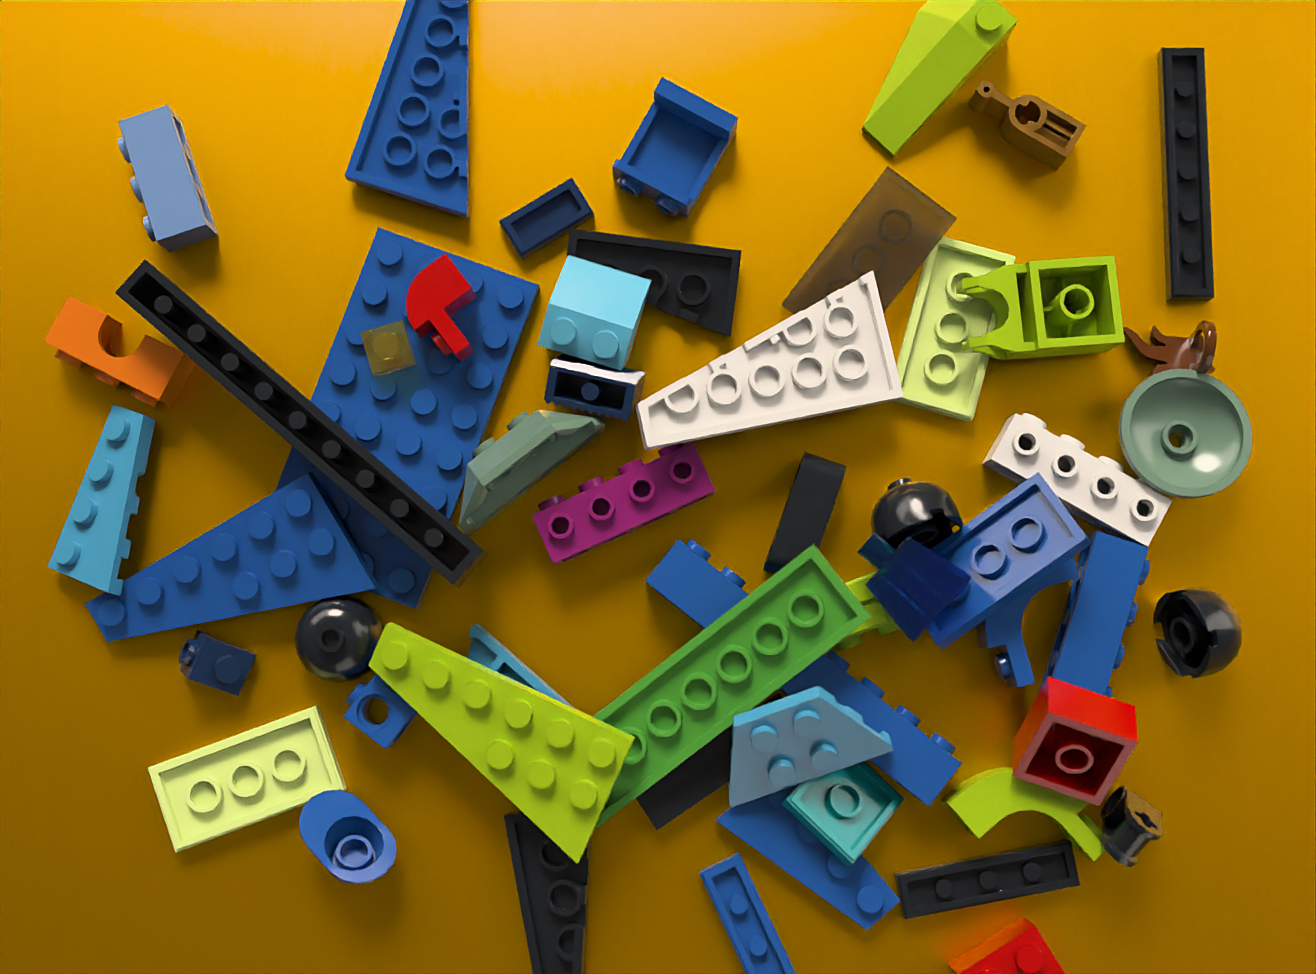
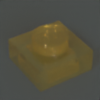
[360,320,417,377]

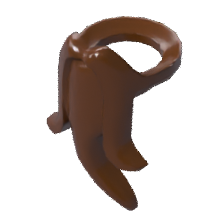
[1123,320,1217,377]

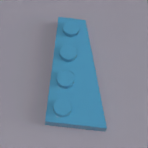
[47,404,155,596]

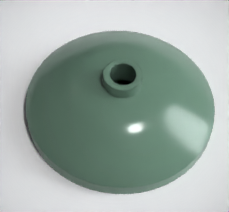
[1118,369,1252,499]

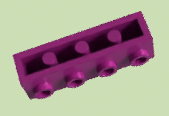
[532,443,715,566]

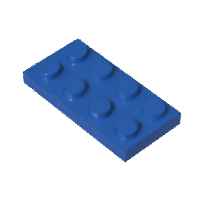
[897,472,1092,649]

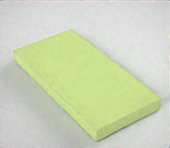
[895,234,1016,422]
[148,705,347,852]

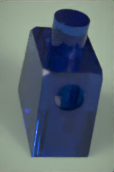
[857,532,972,642]

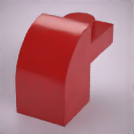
[406,253,477,362]

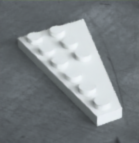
[635,270,904,450]

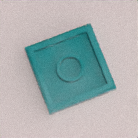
[781,761,904,866]

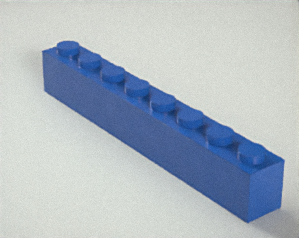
[645,539,962,806]

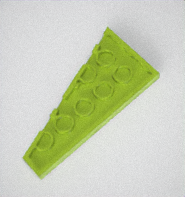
[368,622,635,864]

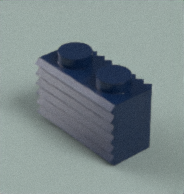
[544,353,645,422]

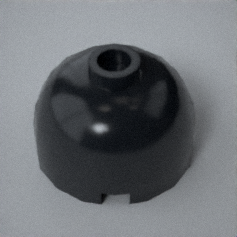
[870,478,964,559]
[1153,588,1242,678]
[294,595,383,683]

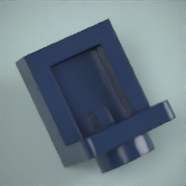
[179,630,256,696]

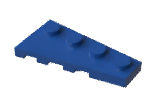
[716,785,901,930]

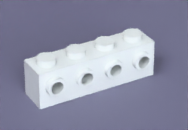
[982,413,1173,547]

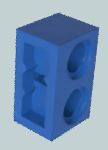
[343,673,418,749]

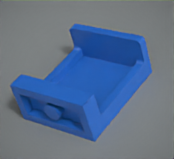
[612,77,738,218]

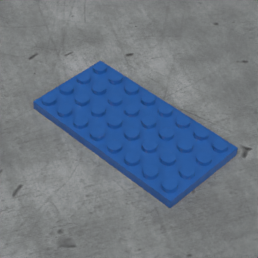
[275,227,540,609]

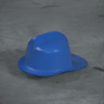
[299,790,397,884]

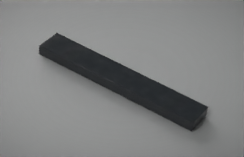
[1157,48,1214,301]

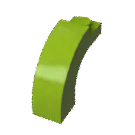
[941,767,1106,861]

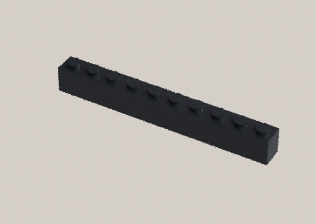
[115,260,488,588]

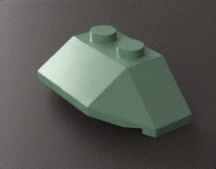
[459,410,606,536]

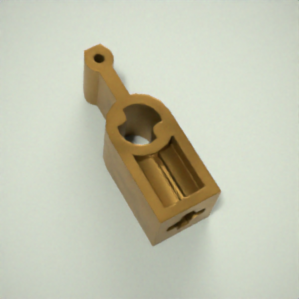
[968,81,1086,171]

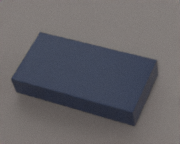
[499,178,595,260]

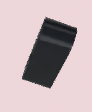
[763,452,847,574]

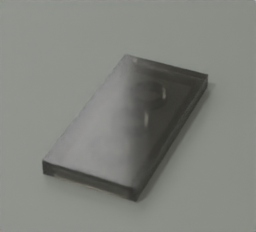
[781,167,957,315]

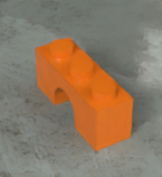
[44,295,196,408]

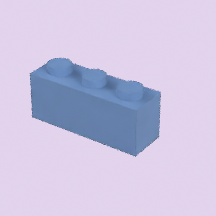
[118,105,218,252]

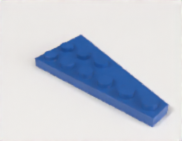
[345,0,469,219]
[85,472,379,642]

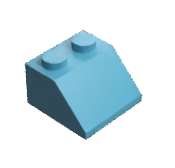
[537,255,652,371]

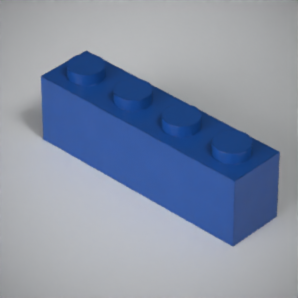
[1037,531,1150,697]

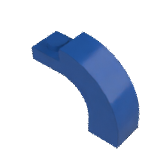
[976,557,1079,687]

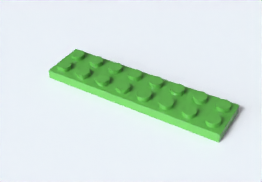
[593,544,871,830]

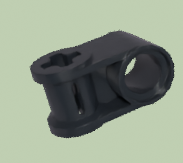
[1100,785,1163,867]

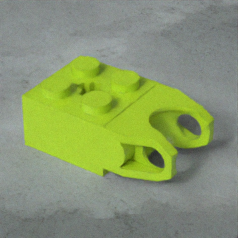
[955,255,1125,360]

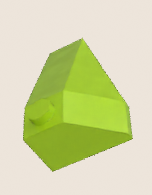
[862,0,1018,157]

